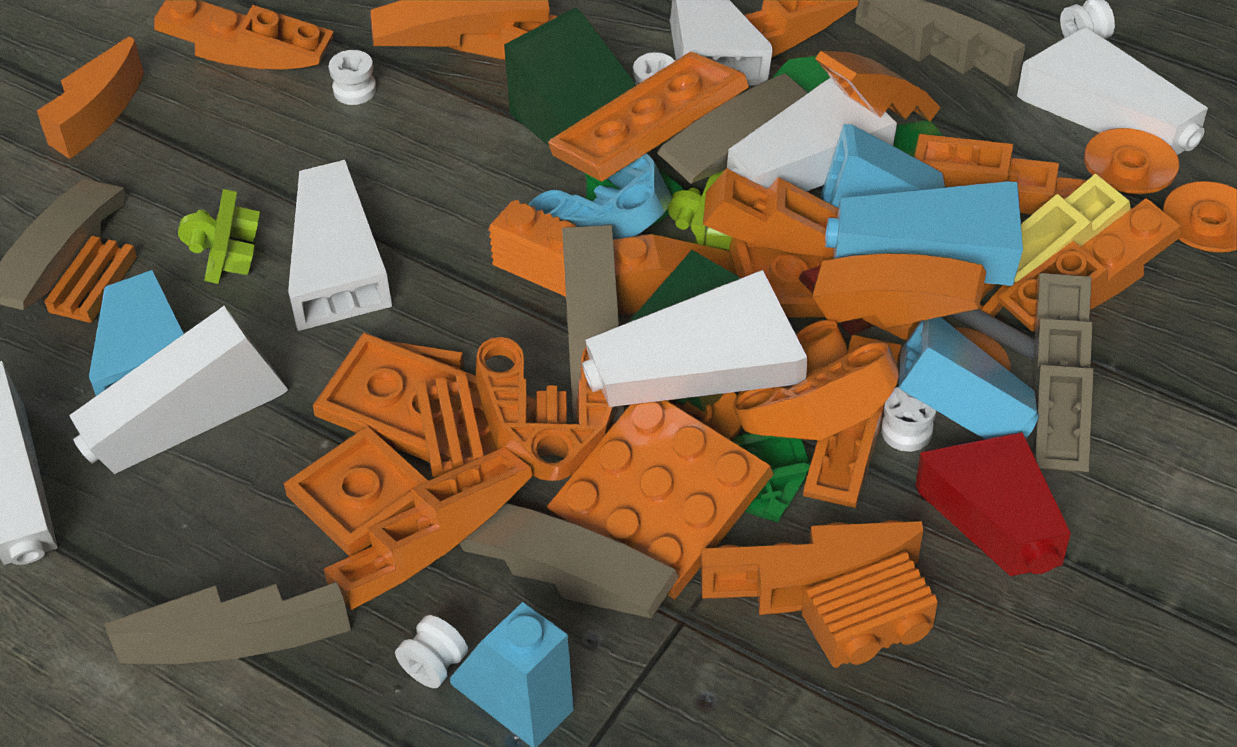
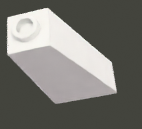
[1017,26,1208,155]
[727,77,897,191]
[288,160,392,331]
[581,270,807,407]
[69,306,288,474]
[0,361,58,565]

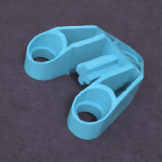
[528,153,672,240]

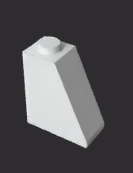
[670,0,772,85]

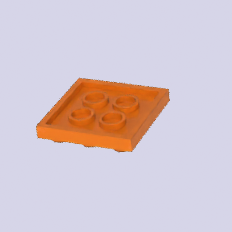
[547,400,773,600]

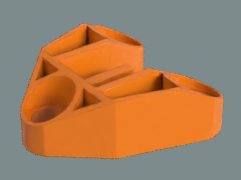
[733,319,899,441]
[476,337,618,481]

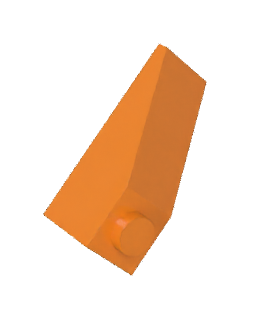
[613,234,737,315]

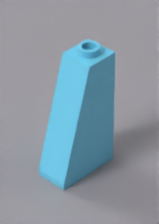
[825,181,1023,286]

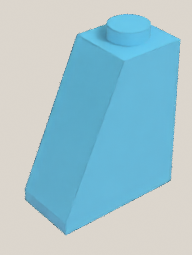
[821,124,945,208]
[89,270,183,396]
[899,317,1039,439]
[450,602,574,747]

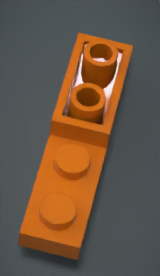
[154,0,334,70]
[998,198,1181,331]
[701,520,923,615]

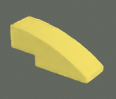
[1013,174,1131,284]

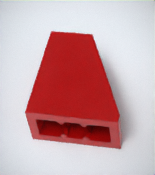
[915,432,1071,577]

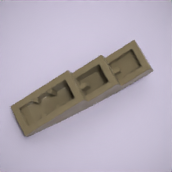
[855,0,1025,87]
[657,73,808,184]
[0,179,125,310]
[562,225,624,427]
[1033,273,1094,473]
[459,503,679,618]
[104,582,351,665]

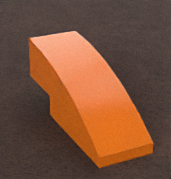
[37,36,144,159]
[703,168,839,257]
[812,253,986,328]

